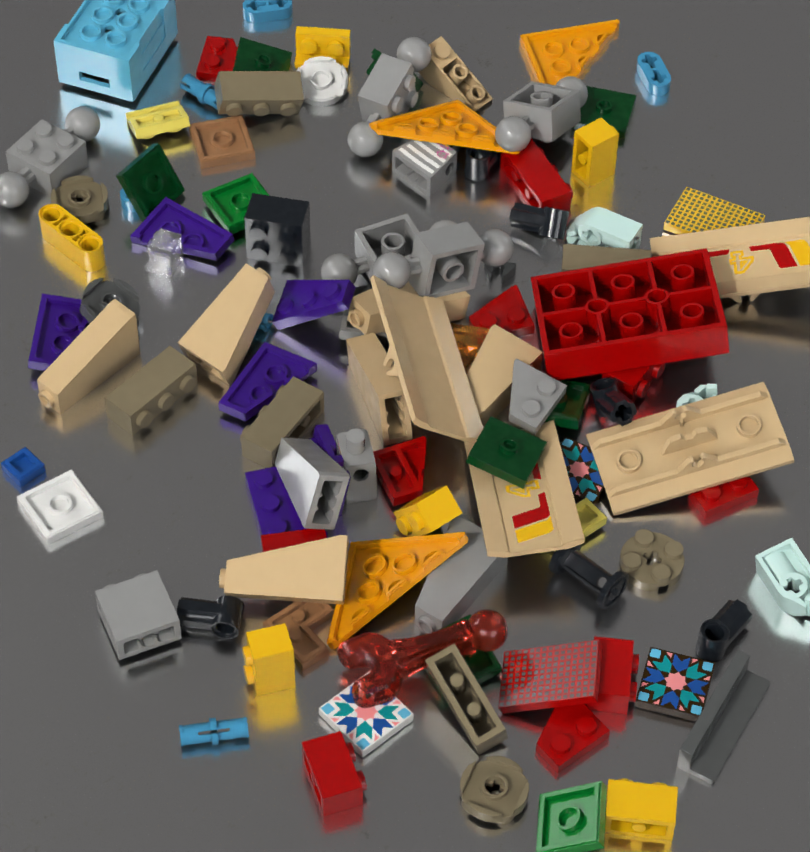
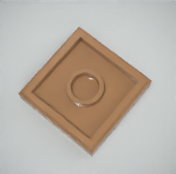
[189,114,255,169]

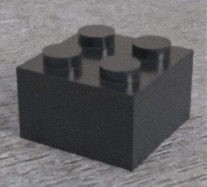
[244,193,311,267]

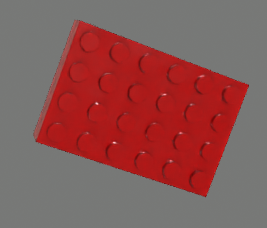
[531,248,729,380]

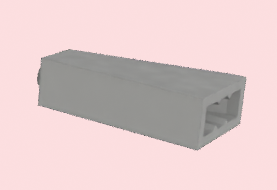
[274,437,350,530]
[415,515,508,635]

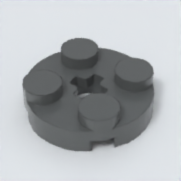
[79,278,141,323]

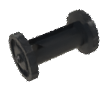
[549,544,629,610]

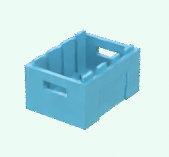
[53,0,178,102]

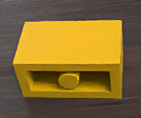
[571,117,619,188]
[393,485,462,537]
[242,623,296,696]
[605,778,678,841]

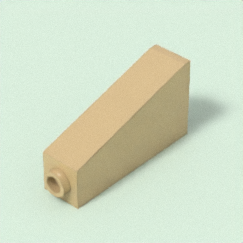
[178,263,275,386]
[347,281,470,335]
[37,299,140,415]
[467,324,543,428]
[346,332,413,446]
[219,535,349,605]

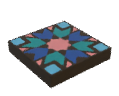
[560,437,605,506]
[635,647,715,722]

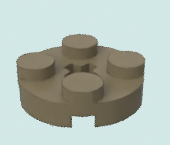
[51,175,109,224]
[619,529,685,591]
[460,756,529,825]

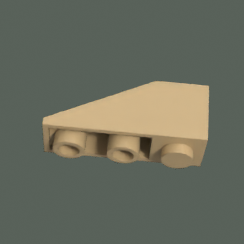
[419,36,493,112]

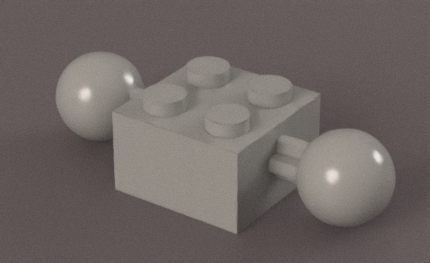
[348,37,432,157]
[495,76,588,152]
[0,106,101,208]
[320,213,457,284]
[372,221,514,298]

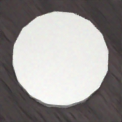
[296,56,349,107]

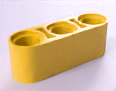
[38,204,105,272]

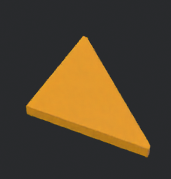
[520,19,620,85]
[369,100,519,154]
[327,532,469,649]

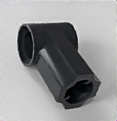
[464,148,501,181]
[509,202,570,240]
[590,377,637,426]
[177,596,245,639]
[696,599,752,662]

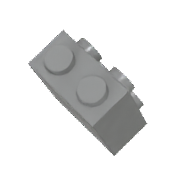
[95,570,182,660]

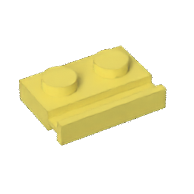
[125,100,190,139]

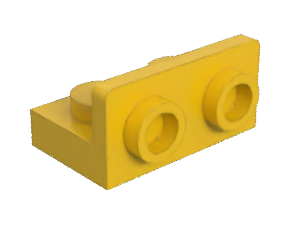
[294,26,351,72]

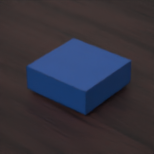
[1,447,46,488]

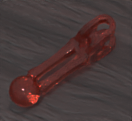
[337,609,508,708]

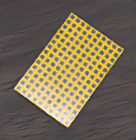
[663,187,766,234]

